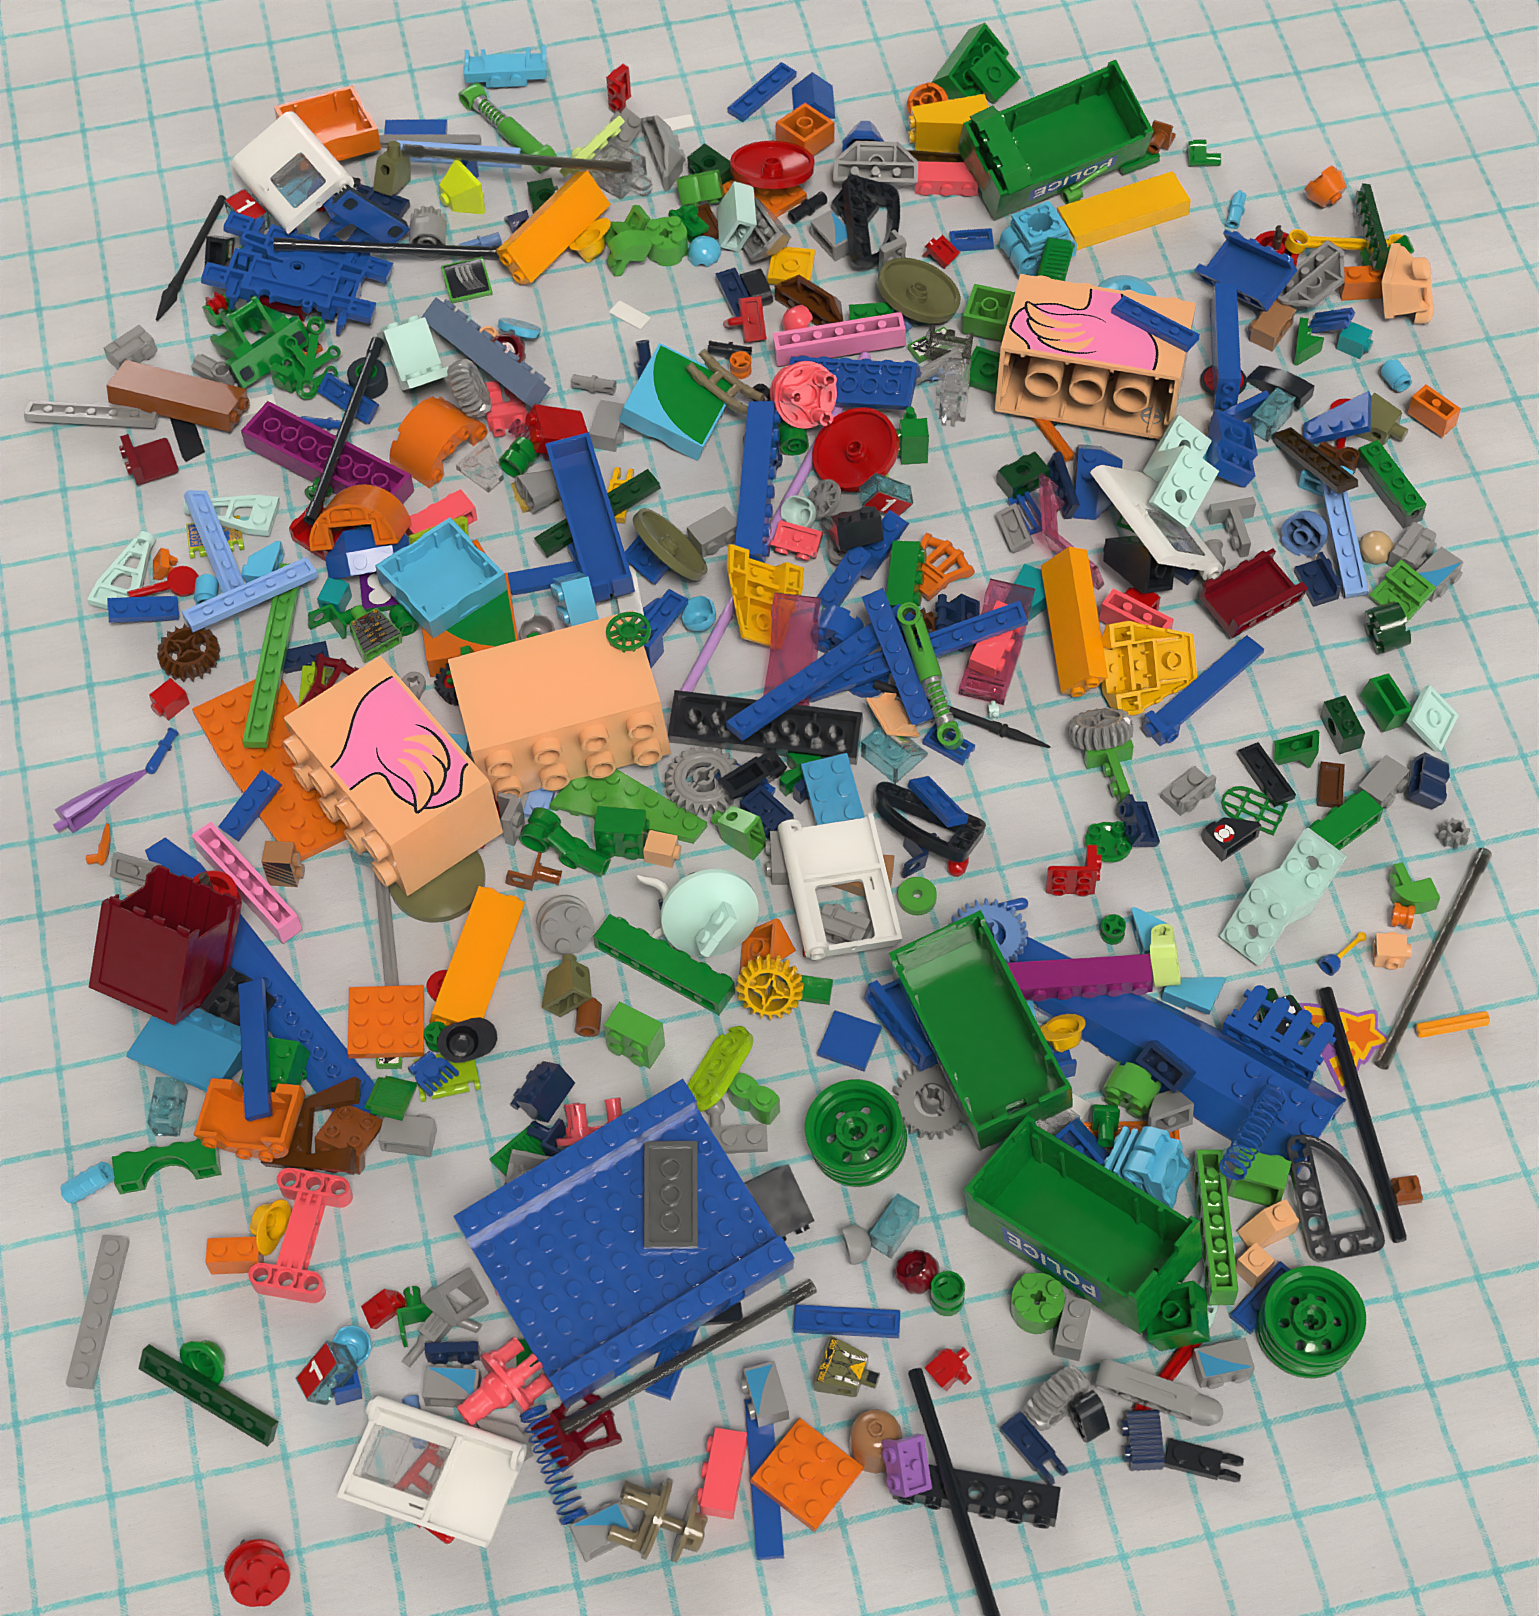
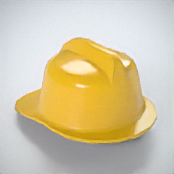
[569,218,611,262]
[1040,1014,1086,1052]
[249,1199,291,1256]

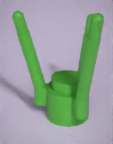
[1061,166,1108,204]

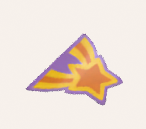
[1299,1003,1392,1093]

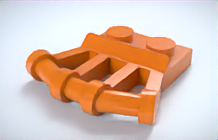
[919,533,975,601]

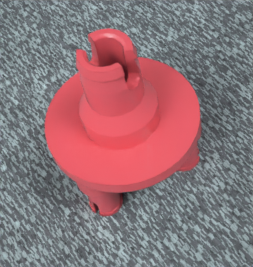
[556,1097,622,1146]
[457,1336,552,1426]

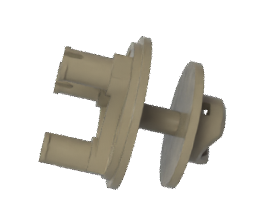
[607,1478,708,1563]

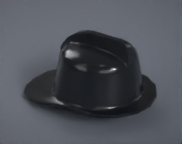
[437,1017,497,1063]

